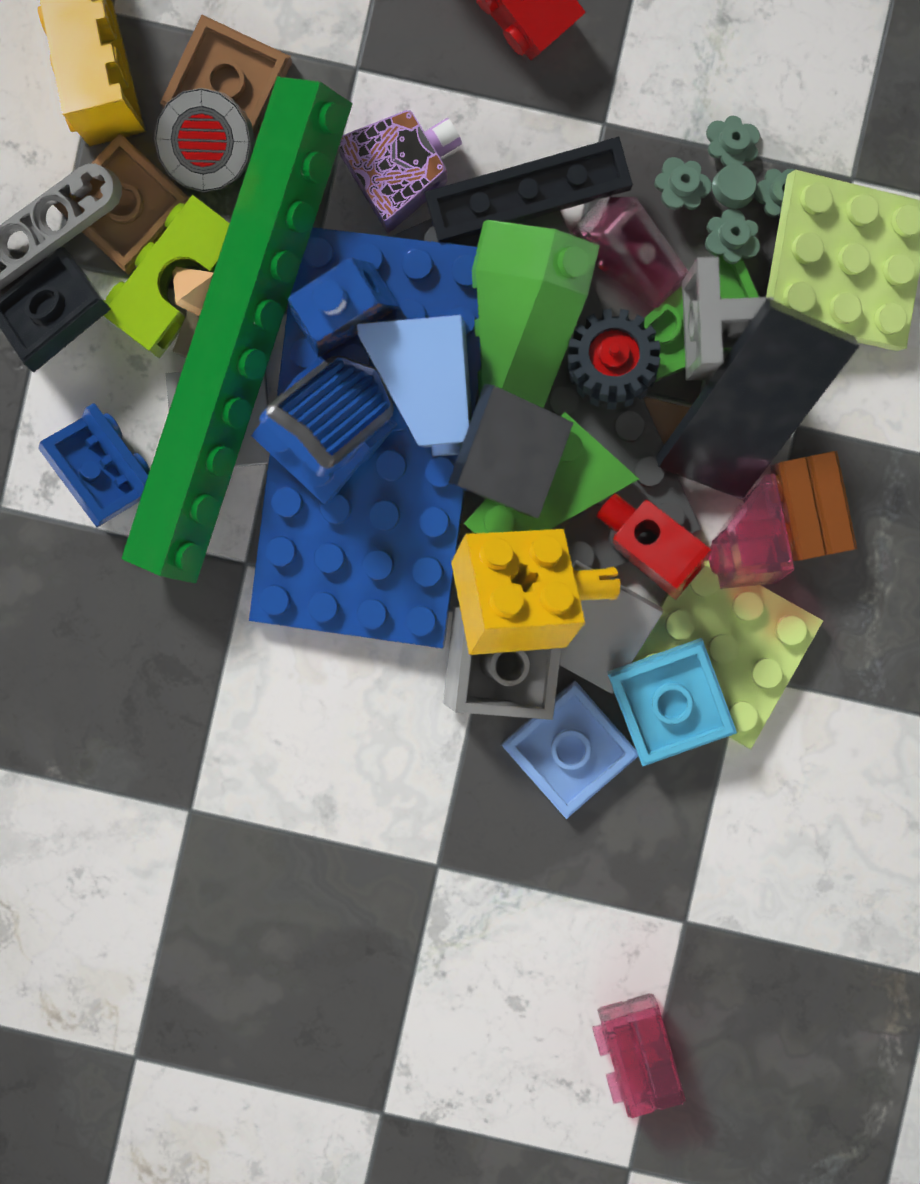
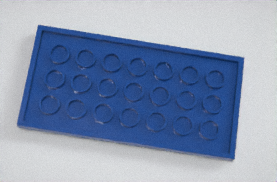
[249,227,481,649]

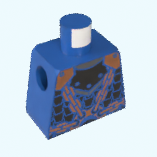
[288,258,400,358]

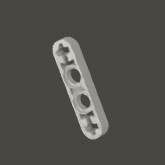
[0,164,122,290]

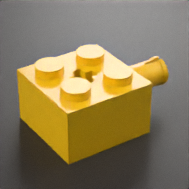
[451,529,621,655]

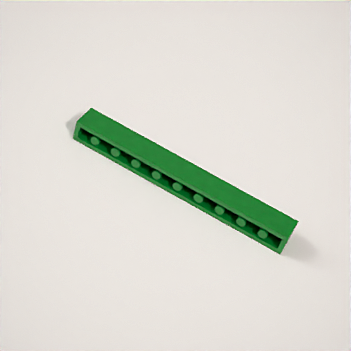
[121,76,353,583]

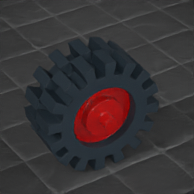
[568,309,661,409]

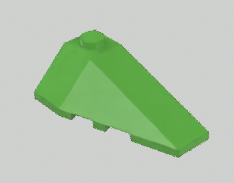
[472,220,600,408]

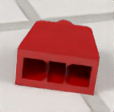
[597,493,711,600]

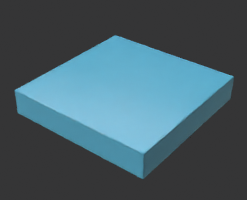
[607,638,737,767]

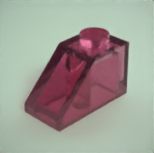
[571,196,689,308]
[709,474,795,589]

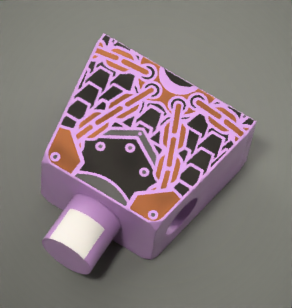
[338,110,462,233]

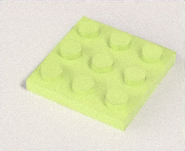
[766,170,920,351]
[633,557,823,749]

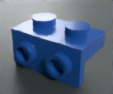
[38,403,150,528]

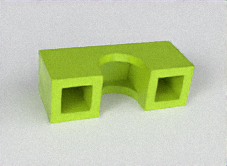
[104,195,230,359]

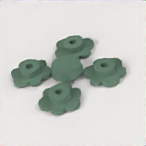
[654,115,795,264]

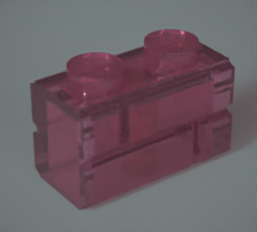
[592,993,686,1118]

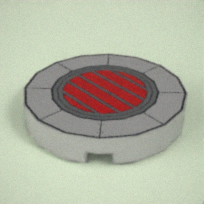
[155,88,255,192]

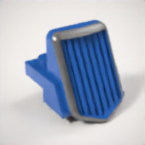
[251,355,397,504]

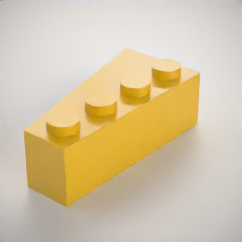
[38,0,146,146]

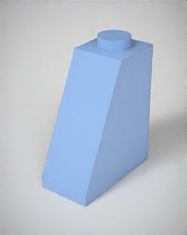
[357,315,472,456]

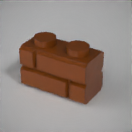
[765,451,857,562]

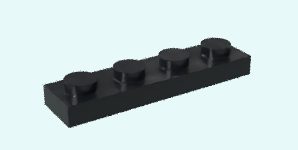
[425,136,633,243]

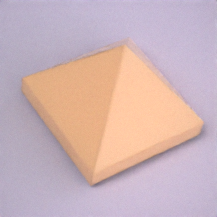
[172,267,213,316]

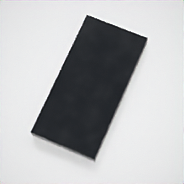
[656,298,859,500]

